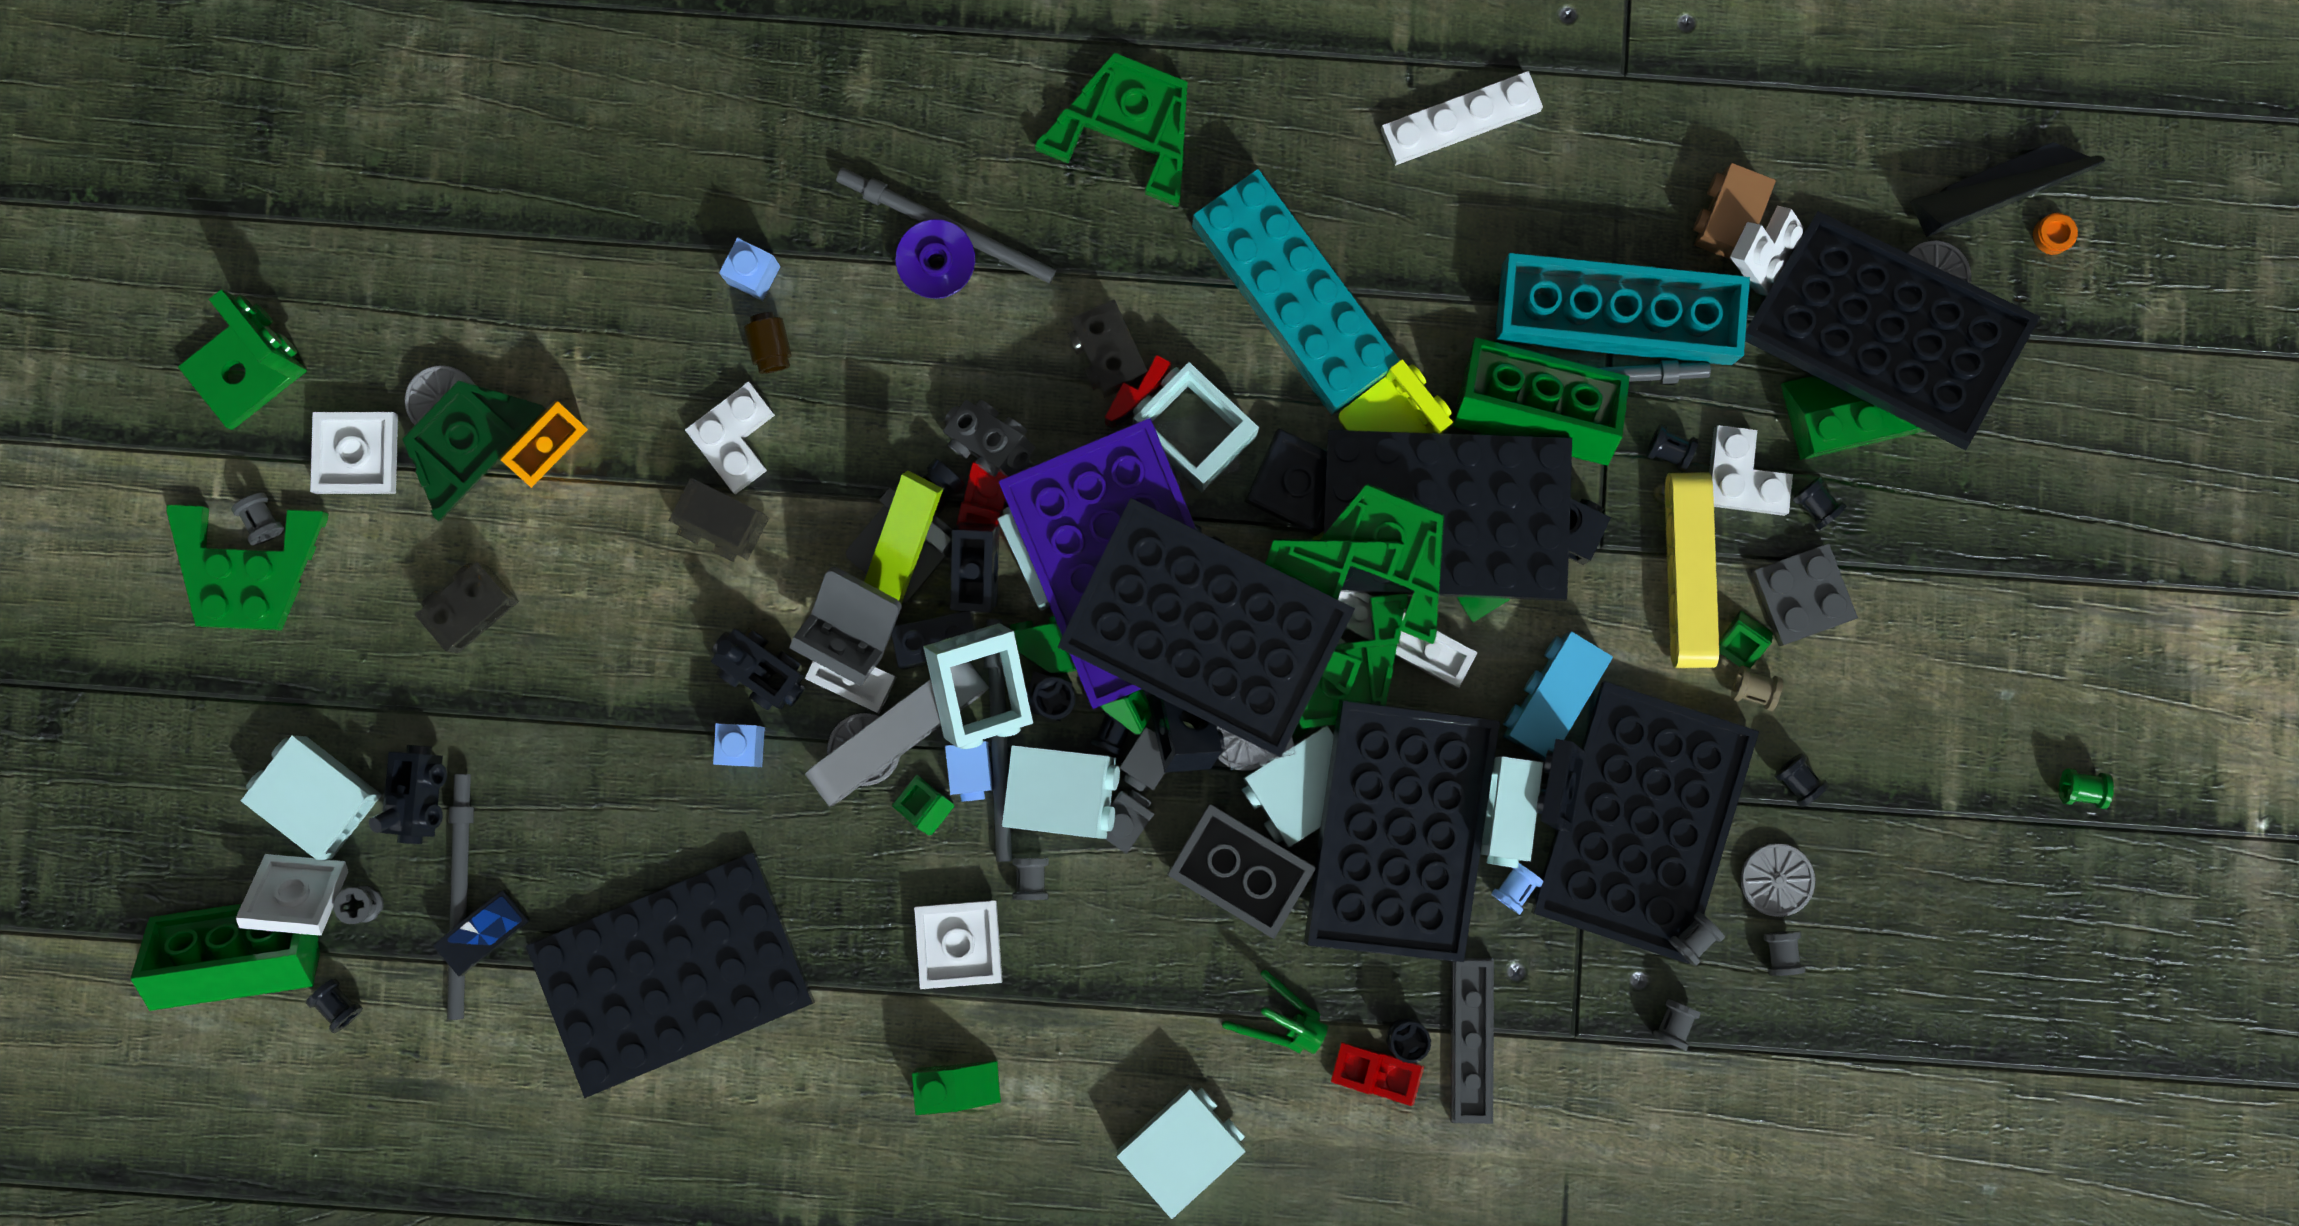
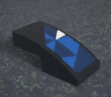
[433,890,530,977]

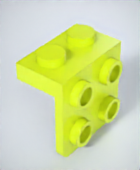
[1338,359,1453,434]

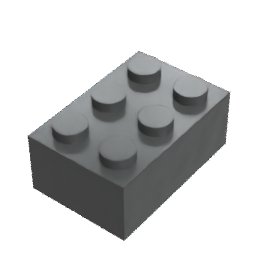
[1167,804,1316,939]

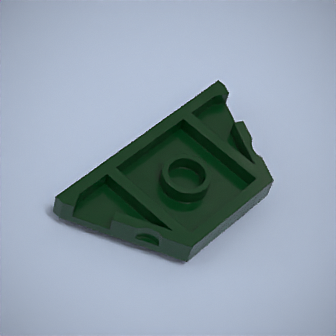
[402,380,546,521]

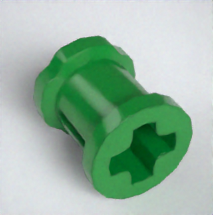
[2058,768,2114,809]

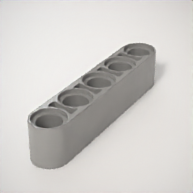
[805,662,989,807]

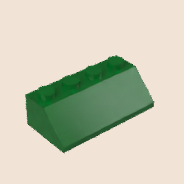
[1453,337,1630,466]
[1781,376,1925,460]
[130,904,320,1011]

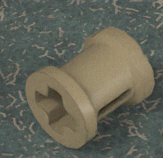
[1731,666,1783,711]

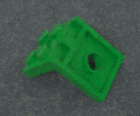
[178,289,308,430]

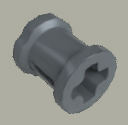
[231,493,285,546]
[1012,858,1049,900]
[333,886,384,924]
[1669,911,1725,966]
[1763,931,1806,976]
[1652,998,1701,1051]

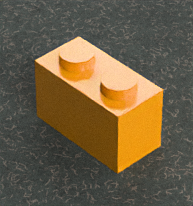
[499,401,588,488]

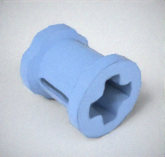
[1491,863,1544,915]

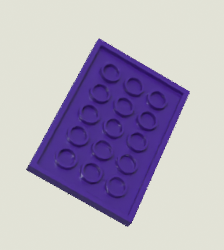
[998,418,1197,709]

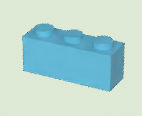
[1503,631,1613,762]

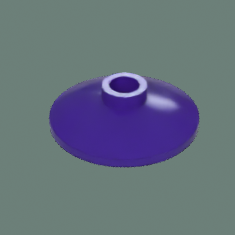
[895,219,975,299]

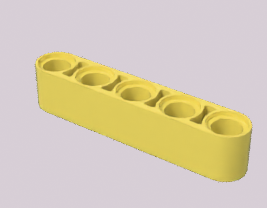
[1665,472,1719,668]

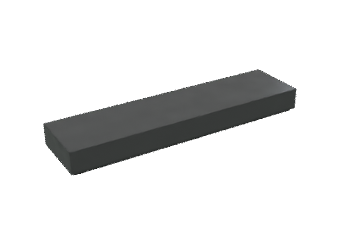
[1451,957,1494,1124]

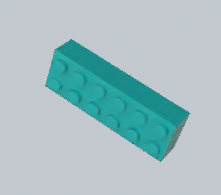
[1192,169,1400,416]
[1495,253,1750,365]

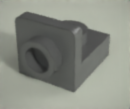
[1105,789,1154,854]

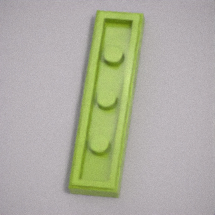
[864,471,943,605]

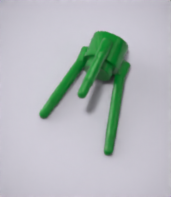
[1222,970,1328,1054]

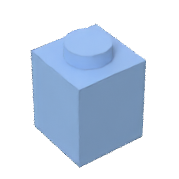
[719,238,781,301]
[713,723,765,767]
[945,741,993,802]

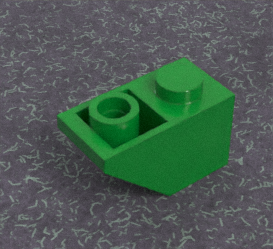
[1009,616,1077,676]

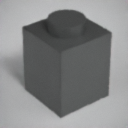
[1120,727,1165,792]

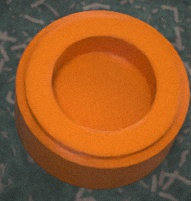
[2033,213,2078,255]

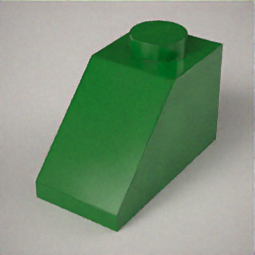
[912,1061,1001,1115]

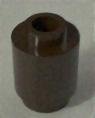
[744,312,792,374]

